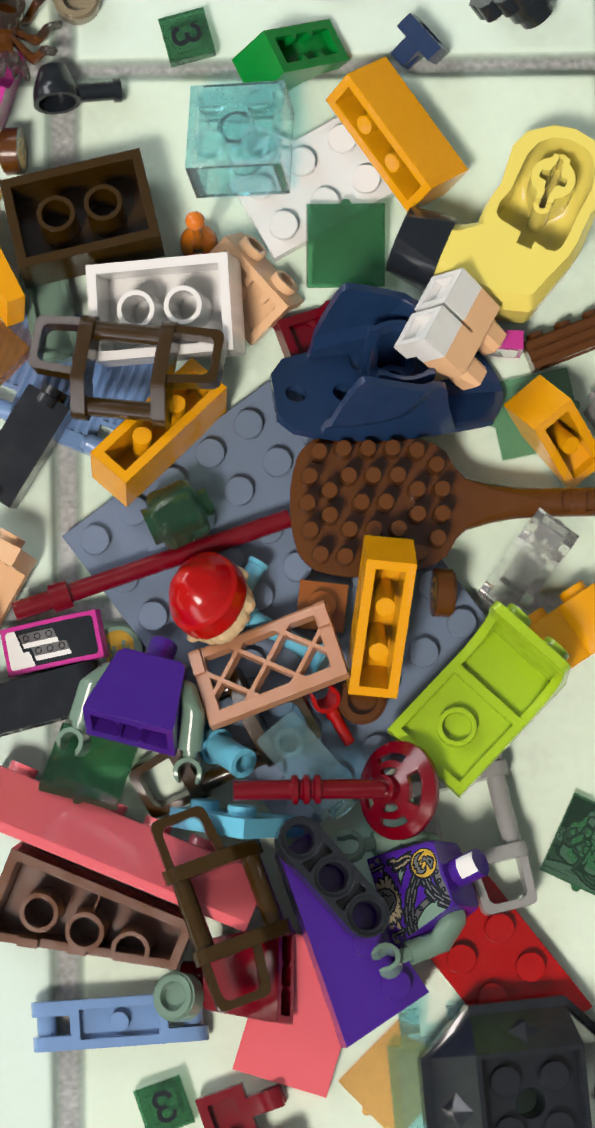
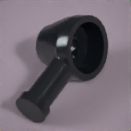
[33,62,122,115]

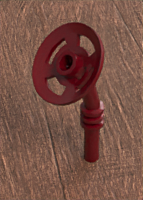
[233,741,440,840]

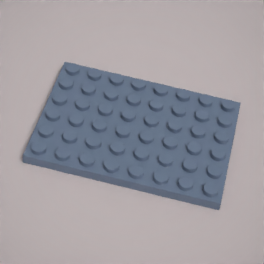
[62,381,486,842]

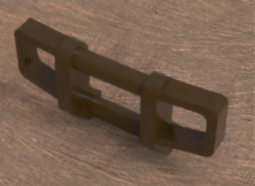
[28,315,228,428]
[129,667,322,818]
[150,806,294,1013]

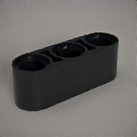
[0,660,98,737]
[274,816,390,940]

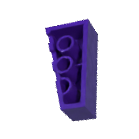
[274,826,429,1048]

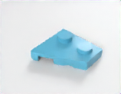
[169,798,304,839]

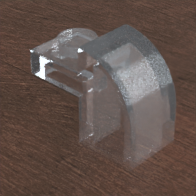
[477,508,579,612]

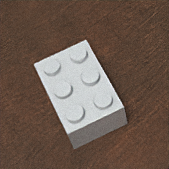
[85,252,246,367]

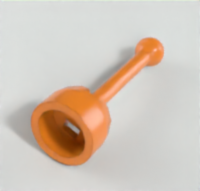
[180,211,218,256]

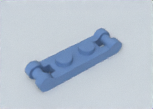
[31,993,209,1053]

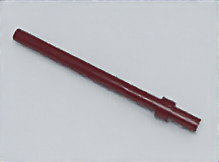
[12,509,291,621]

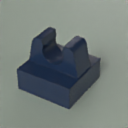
[390,13,450,70]

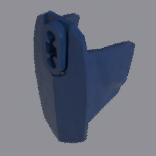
[269,282,503,442]

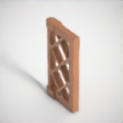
[188,600,351,731]

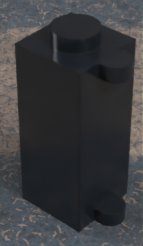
[0,382,72,509]

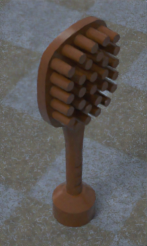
[290,438,595,578]

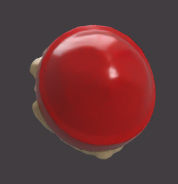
[168,552,256,645]

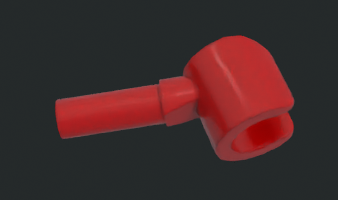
[306,685,355,746]

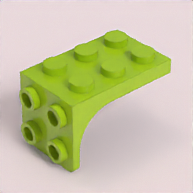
[387,600,571,798]

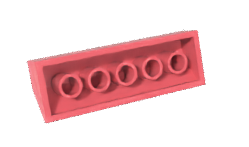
[0,760,269,932]

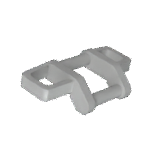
[411,755,537,916]

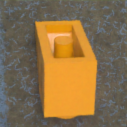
[504,374,595,488]

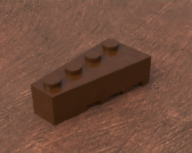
[0,841,191,970]

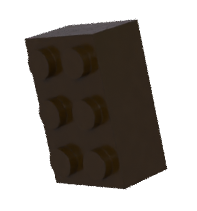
[0,148,165,289]

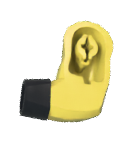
[386,125,595,323]

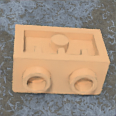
[210,232,304,345]

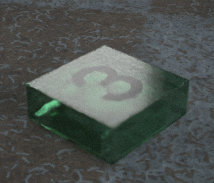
[158,7,216,68]
[133,1074,196,1128]

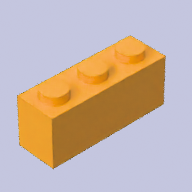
[326,56,469,212]
[90,358,227,507]
[346,535,417,699]

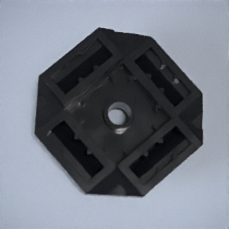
[417,994,595,1128]

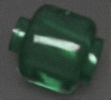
[140,478,216,550]

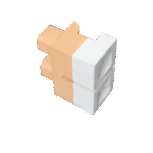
[394,268,507,390]

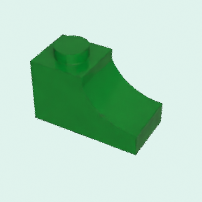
[232,19,350,101]

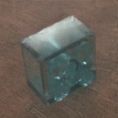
[185,80,294,198]

